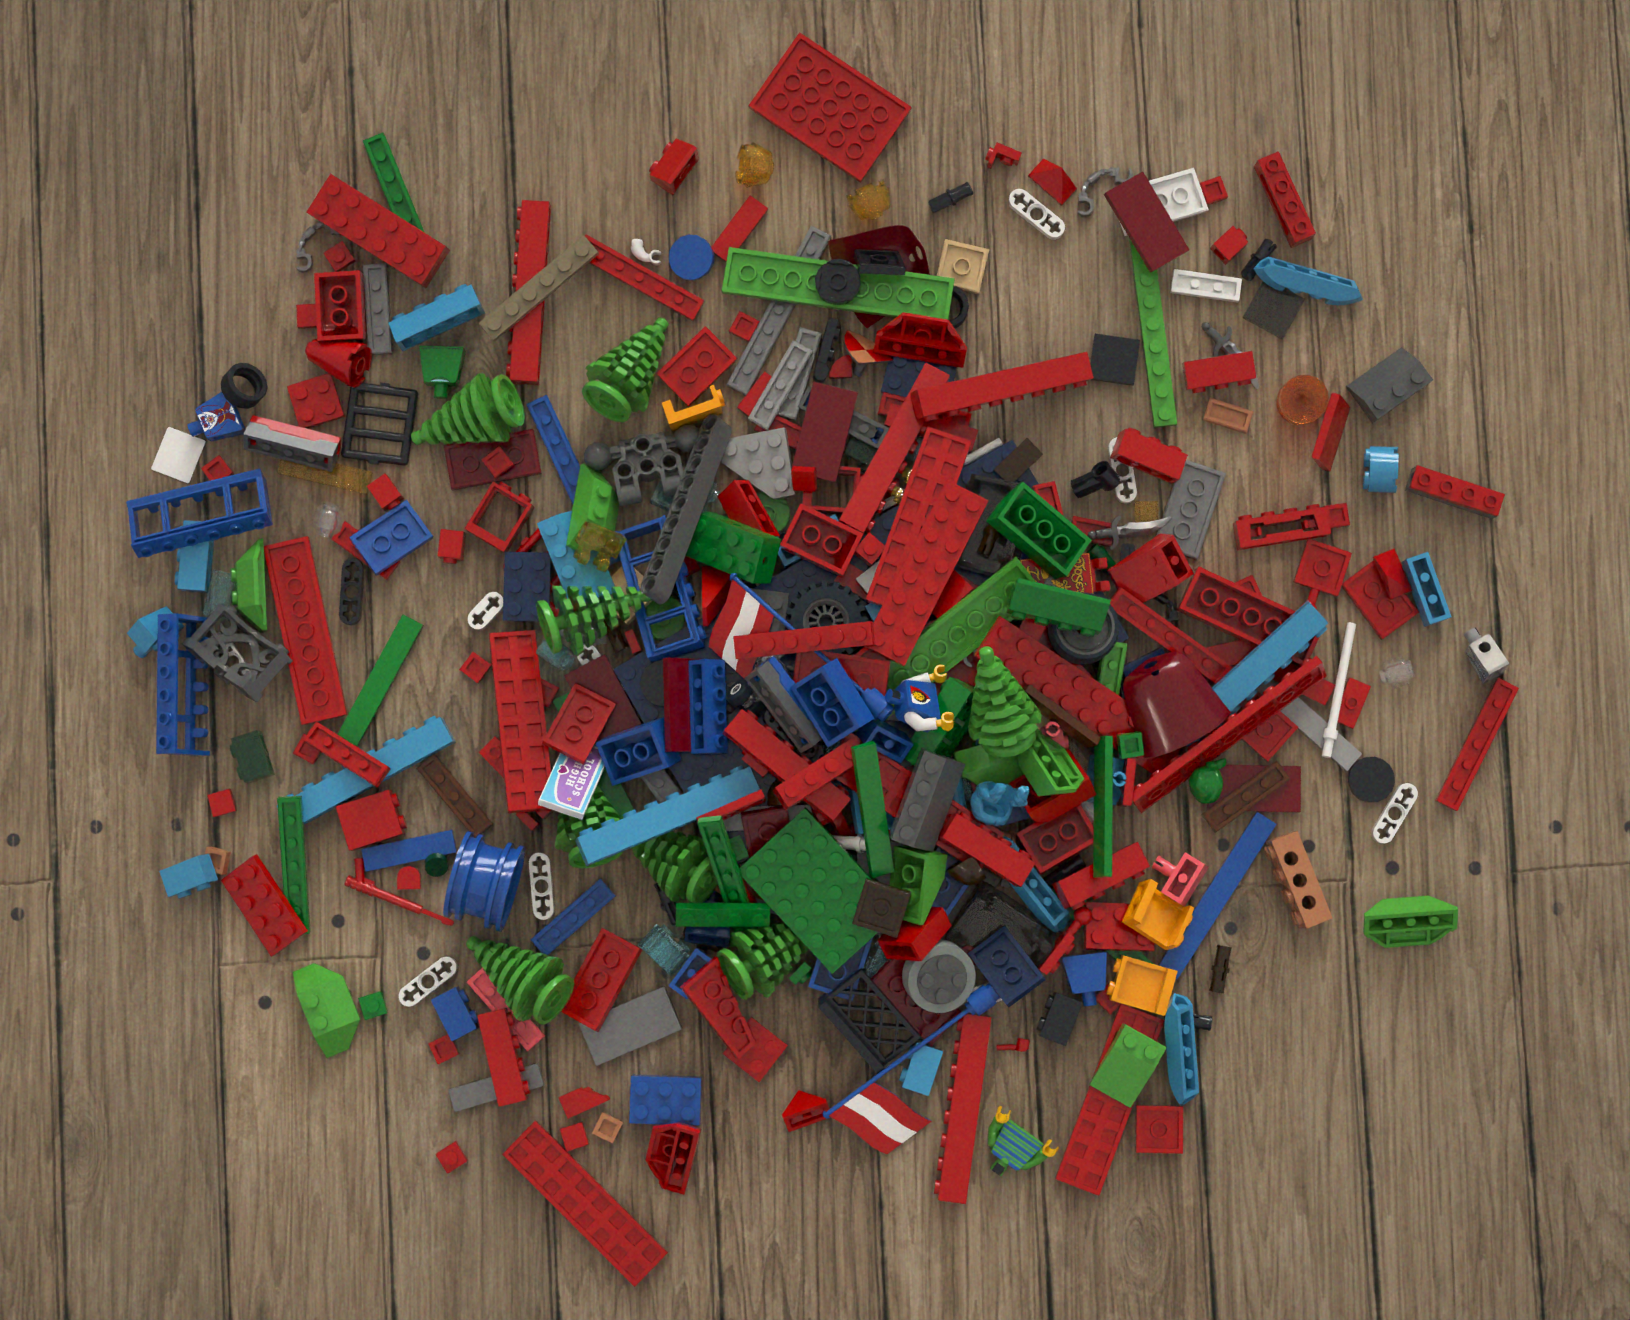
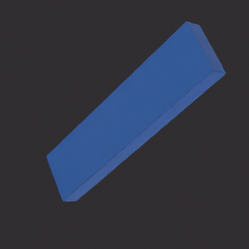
[361,830,457,872]
[530,879,616,955]

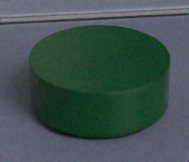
[425,853,448,877]

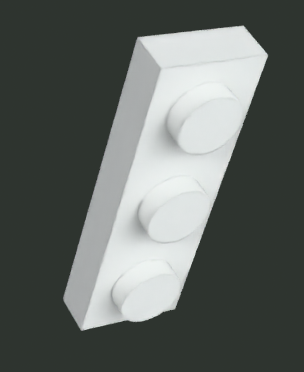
[1170,269,1242,303]

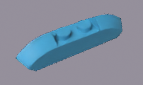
[1254,257,1363,305]
[1003,836,1070,932]
[1164,993,1199,1106]

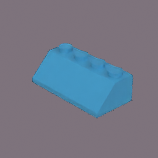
[388,284,485,351]
[537,511,615,604]

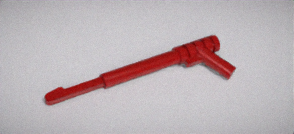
[344,858,454,926]

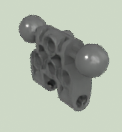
[584,424,699,507]

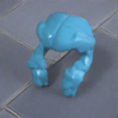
[970,781,1029,826]

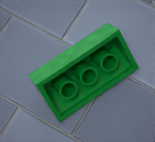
[986,481,1091,579]
[1007,578,1111,637]
[905,677,974,766]

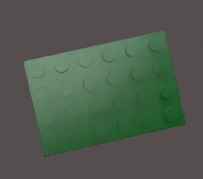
[739,807,878,974]

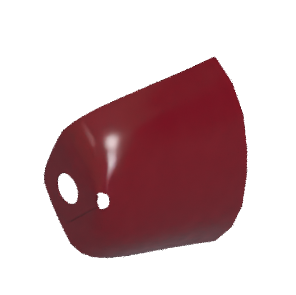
[828,225,930,328]
[1123,651,1231,758]

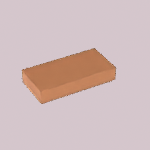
[1202,398,1254,434]

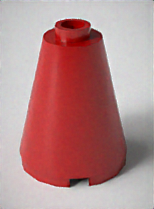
[305,339,372,388]

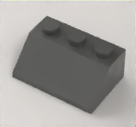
[1346,347,1433,424]

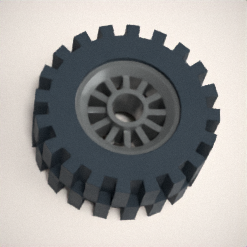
[785,580,867,655]

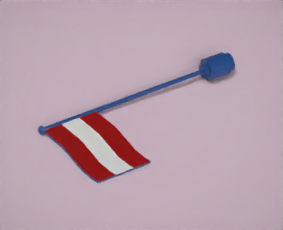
[709,573,895,722]
[823,983,1000,1154]

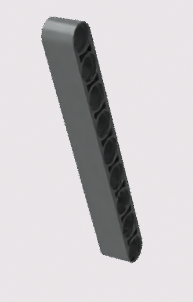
[640,414,732,604]

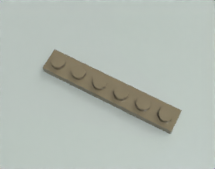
[479,235,599,342]

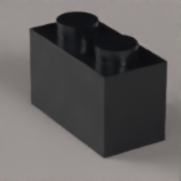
[1036,992,1082,1046]

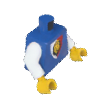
[885,665,954,733]

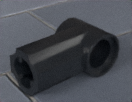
[1071,461,1120,498]

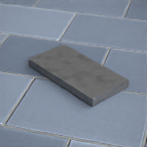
[1156,460,1226,560]
[578,987,682,1066]

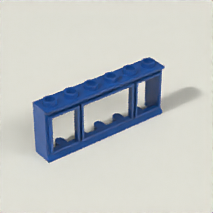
[126,468,273,558]
[613,515,706,663]
[156,613,210,756]

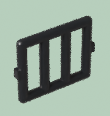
[341,382,418,466]

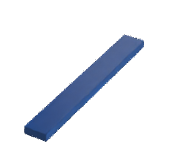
[526,395,621,567]
[1158,812,1277,980]

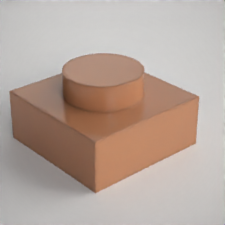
[205,846,231,875]
[592,1112,623,1144]

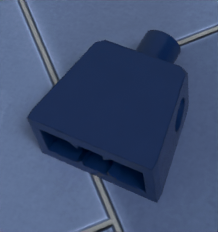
[684,891,730,947]

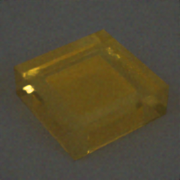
[1134,501,1159,523]

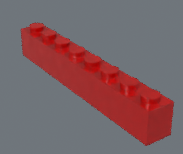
[506,200,551,385]
[911,352,1094,422]
[839,363,950,538]
[934,1013,992,1204]

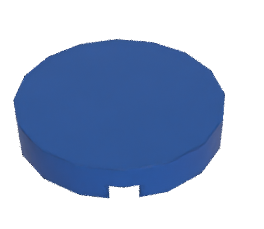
[669,234,715,281]

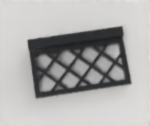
[818,968,921,1074]

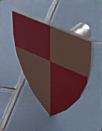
[844,330,893,377]

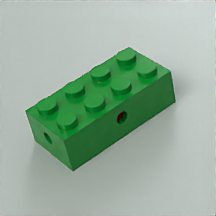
[685,512,781,583]

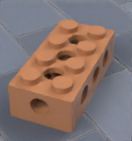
[1263,831,1333,929]

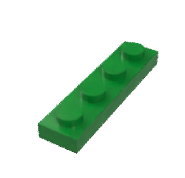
[676,903,770,927]

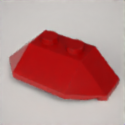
[873,312,967,368]
[645,1122,702,1195]

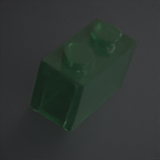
[230,730,275,783]

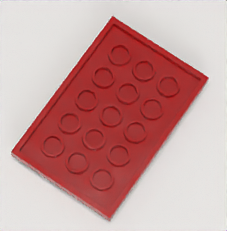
[748,32,912,183]

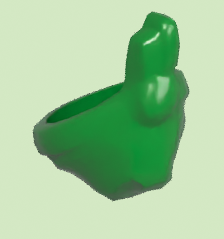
[1189,758,1227,804]

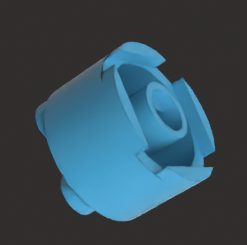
[1363,446,1399,493]

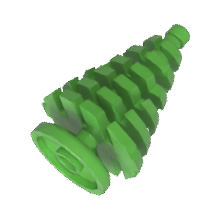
[582,317,669,423]
[411,373,525,445]
[536,586,651,657]
[968,646,1042,758]
[555,786,623,868]
[630,832,718,903]
[717,923,809,1000]
[466,936,574,1025]

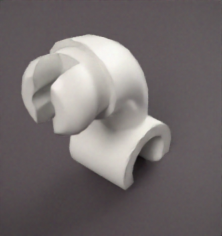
[630,239,661,266]

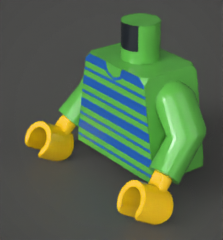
[988,1106,1059,1176]

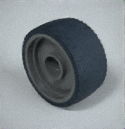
[1048,593,1119,664]

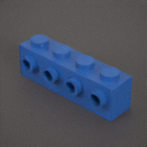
[688,659,728,754]

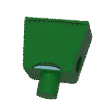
[419,345,466,399]

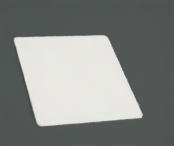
[151,427,206,483]

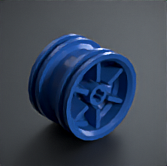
[443,831,526,932]

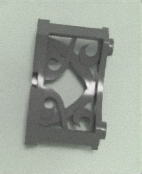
[182,604,293,702]

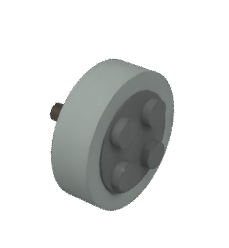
[902,939,976,1013]

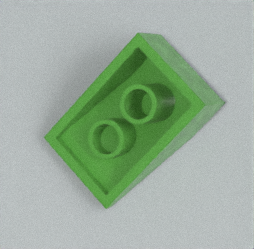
[890,845,948,925]
[1089,1023,1167,1108]

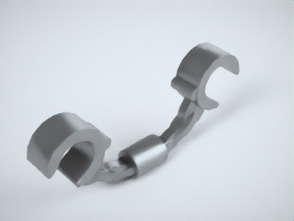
[1077,167,1133,217]
[296,222,342,273]

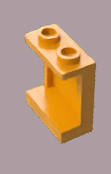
[662,385,725,432]
[1122,879,1194,950]
[1106,955,1178,1016]

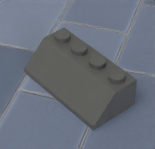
[889,748,965,852]

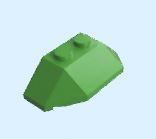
[566,463,619,555]
[230,539,267,633]
[1018,729,1084,796]
[952,745,1024,785]
[1363,896,1458,948]
[293,963,360,1058]

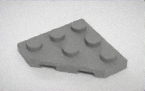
[721,427,797,500]

